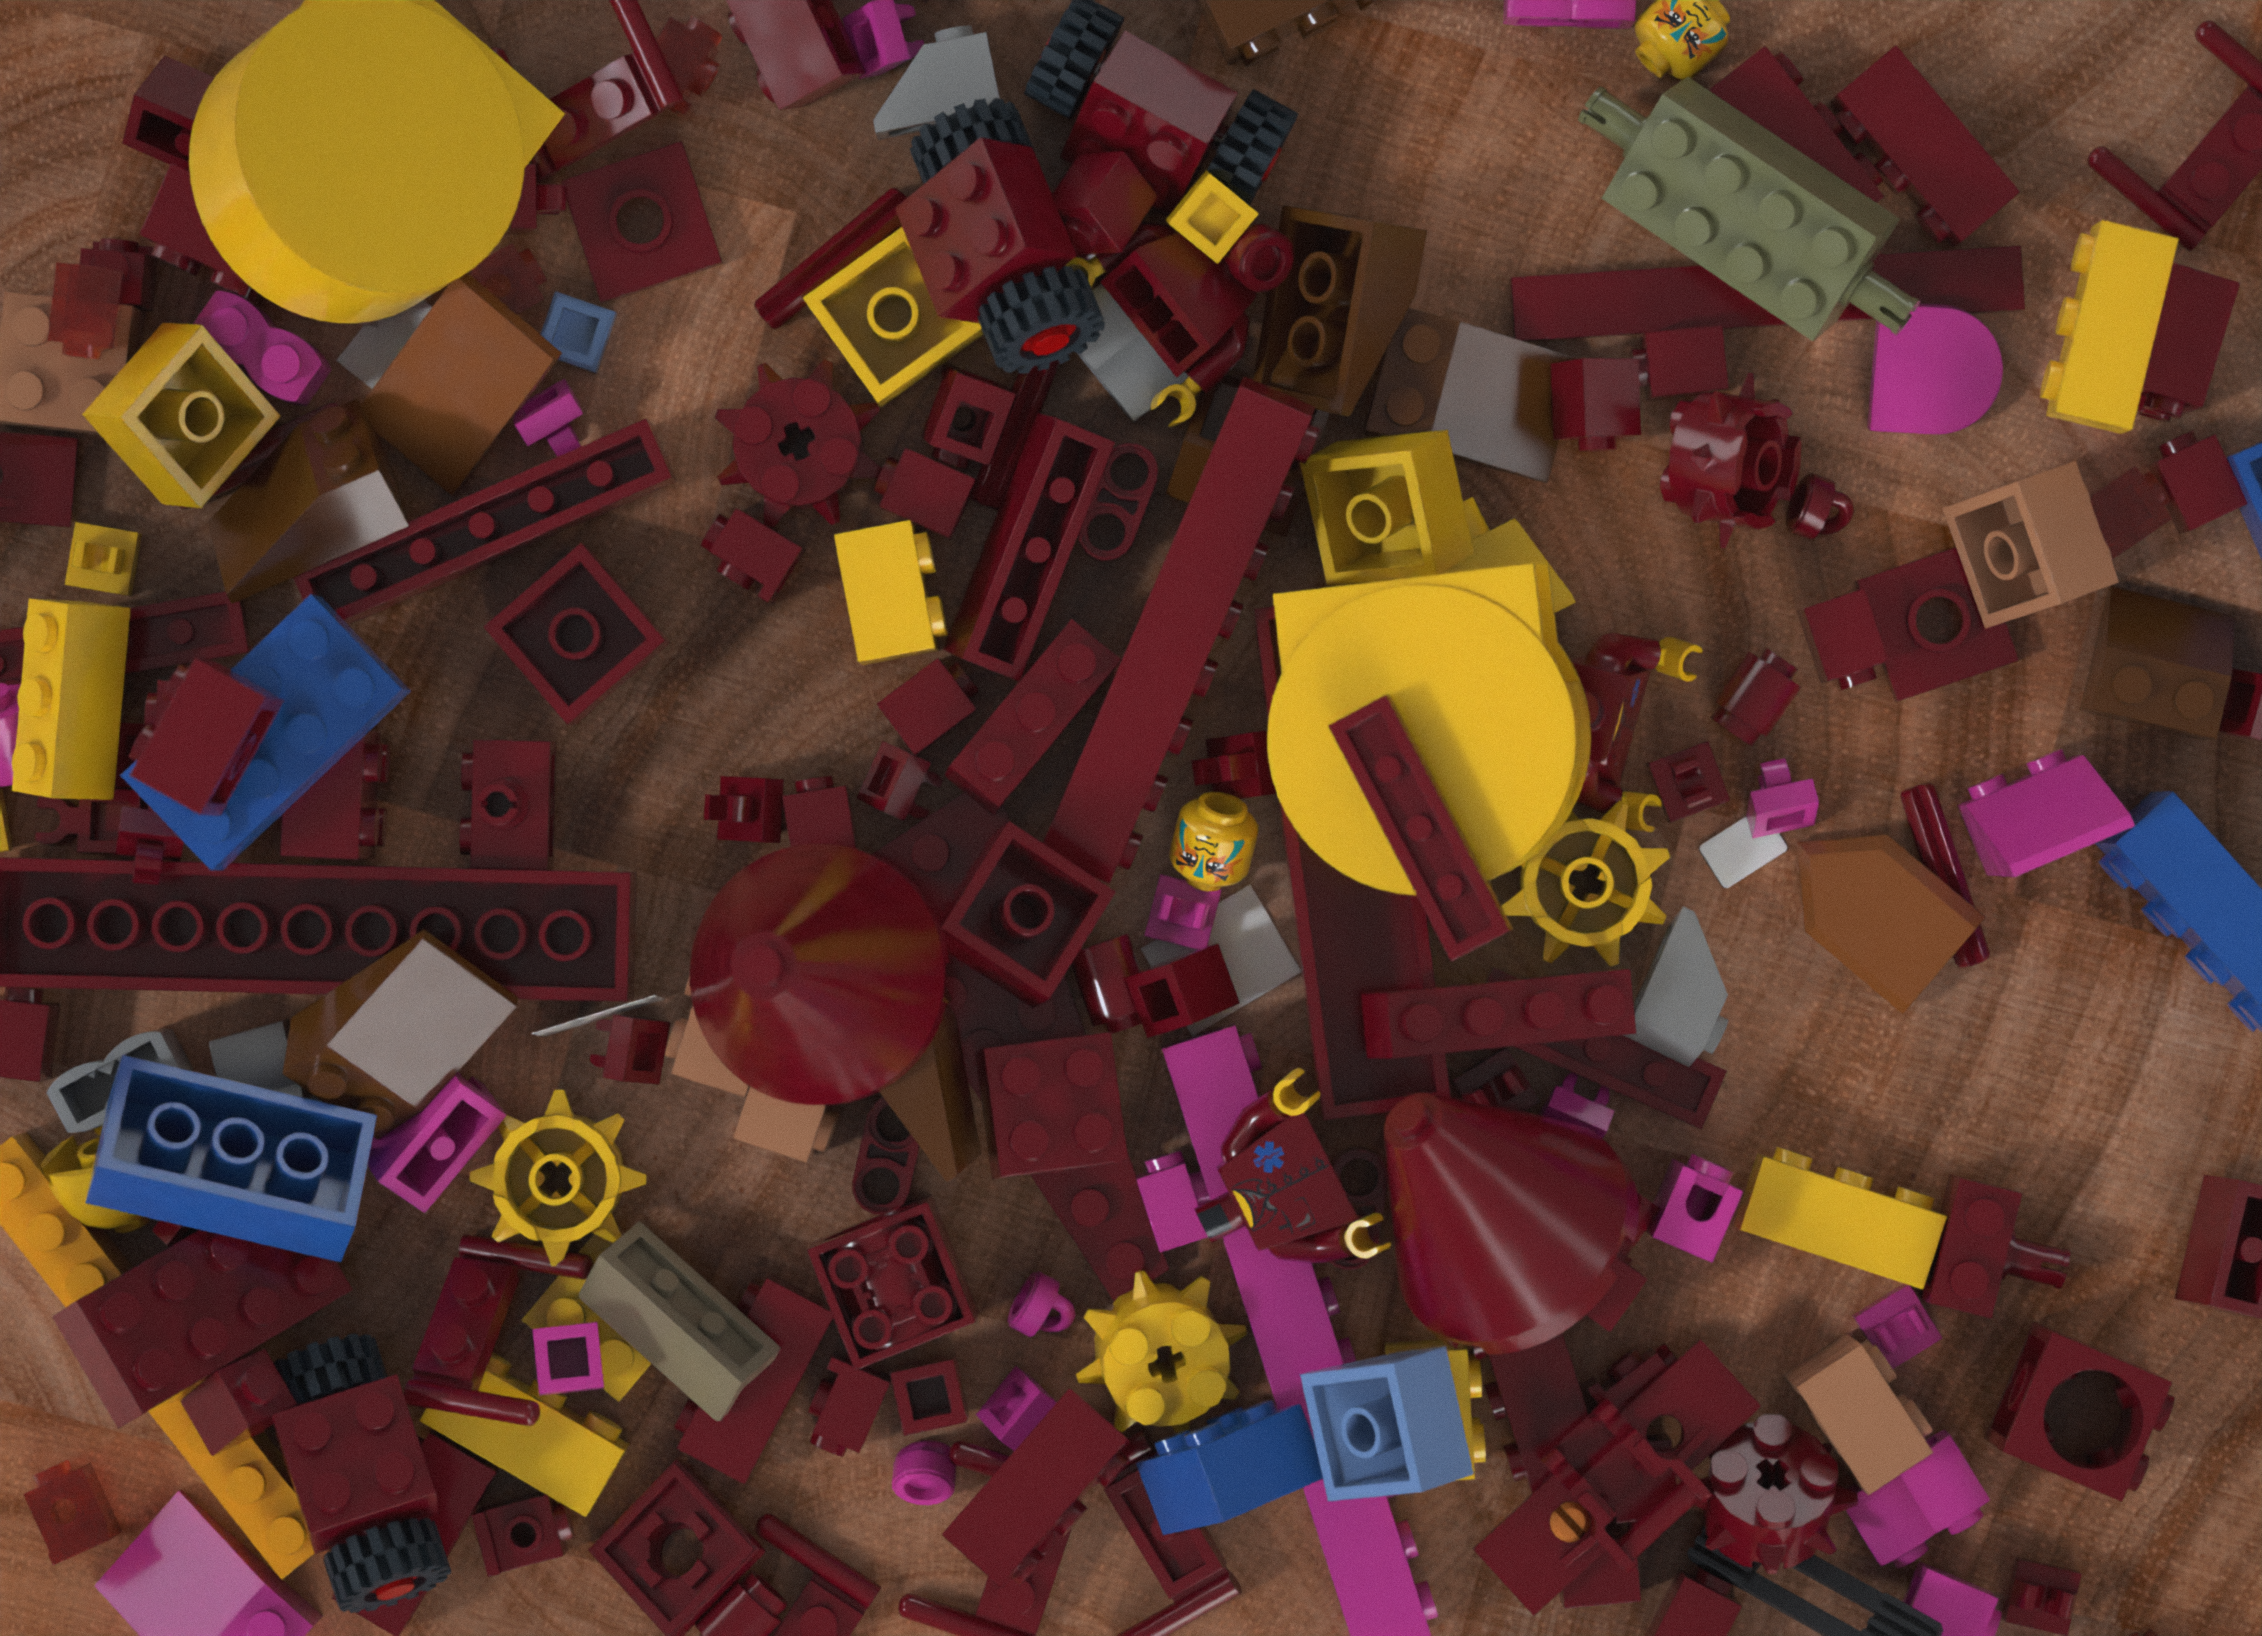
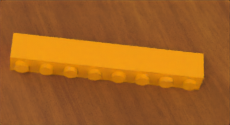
[0,1132,314,1580]

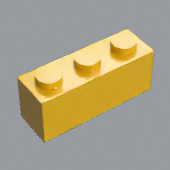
[2040,220,2179,434]
[12,598,131,800]
[1734,1147,1947,1289]
[419,1352,630,1517]

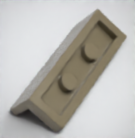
[579,1221,781,1421]

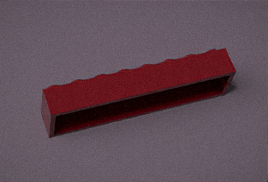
[1253,606,1451,1120]

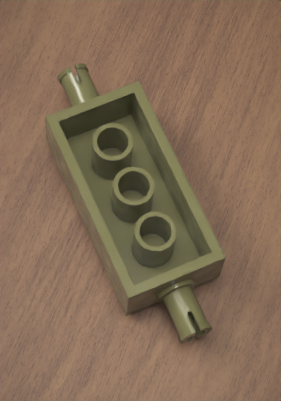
[1578,77,1920,341]

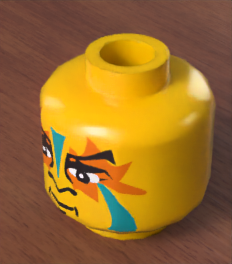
[1635,0,1730,80]
[1169,792,1259,891]

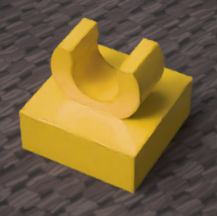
[1166,170,1259,264]
[64,522,142,597]

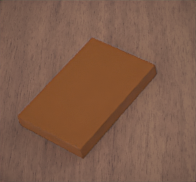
[361,273,562,496]

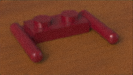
[490,0,684,181]
[2087,20,2262,252]
[404,1234,594,1426]
[1091,1428,1242,1636]
[898,1440,1082,1636]
[755,1513,881,1636]

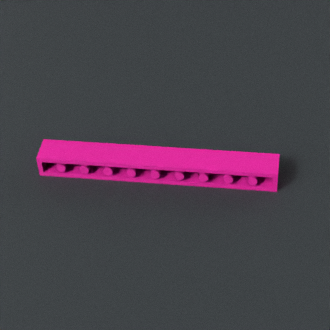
[1162,1023,1438,1636]

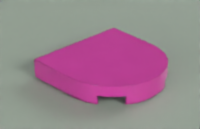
[1867,303,2003,434]

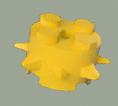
[1501,801,1670,967]
[469,1089,647,1266]
[1076,1271,1247,1433]

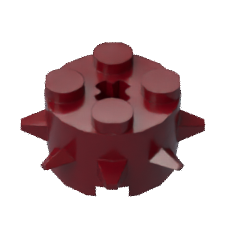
[714,359,882,528]
[1660,372,1802,548]
[1694,1414,1858,1574]

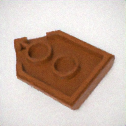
[1797,834,1986,1014]

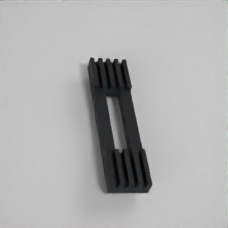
[1687,1525,1943,1636]

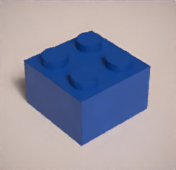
[1136,1399,1323,1535]

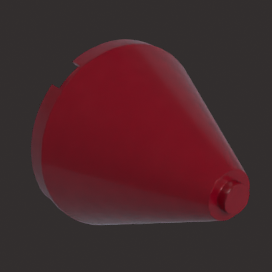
[690,844,949,1105]
[1384,1093,1639,1355]

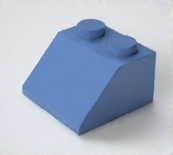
[1300,1346,1474,1501]

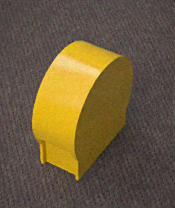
[189,0,565,323]
[1267,563,1591,895]

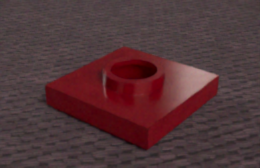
[561,141,723,304]
[1854,547,2019,702]
[588,1459,766,1636]

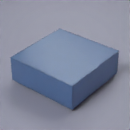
[540,291,617,374]

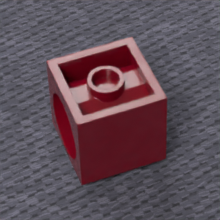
[2136,262,2240,422]
[807,1194,979,1370]
[1984,1321,2175,1502]

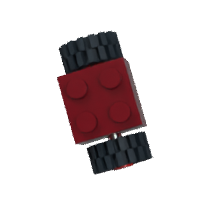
[1024,0,1299,217]
[895,98,1105,374]
[272,1334,451,1613]

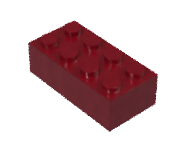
[52,1230,353,1429]

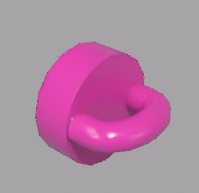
[1008,1271,1076,1338]
[892,1440,956,1505]

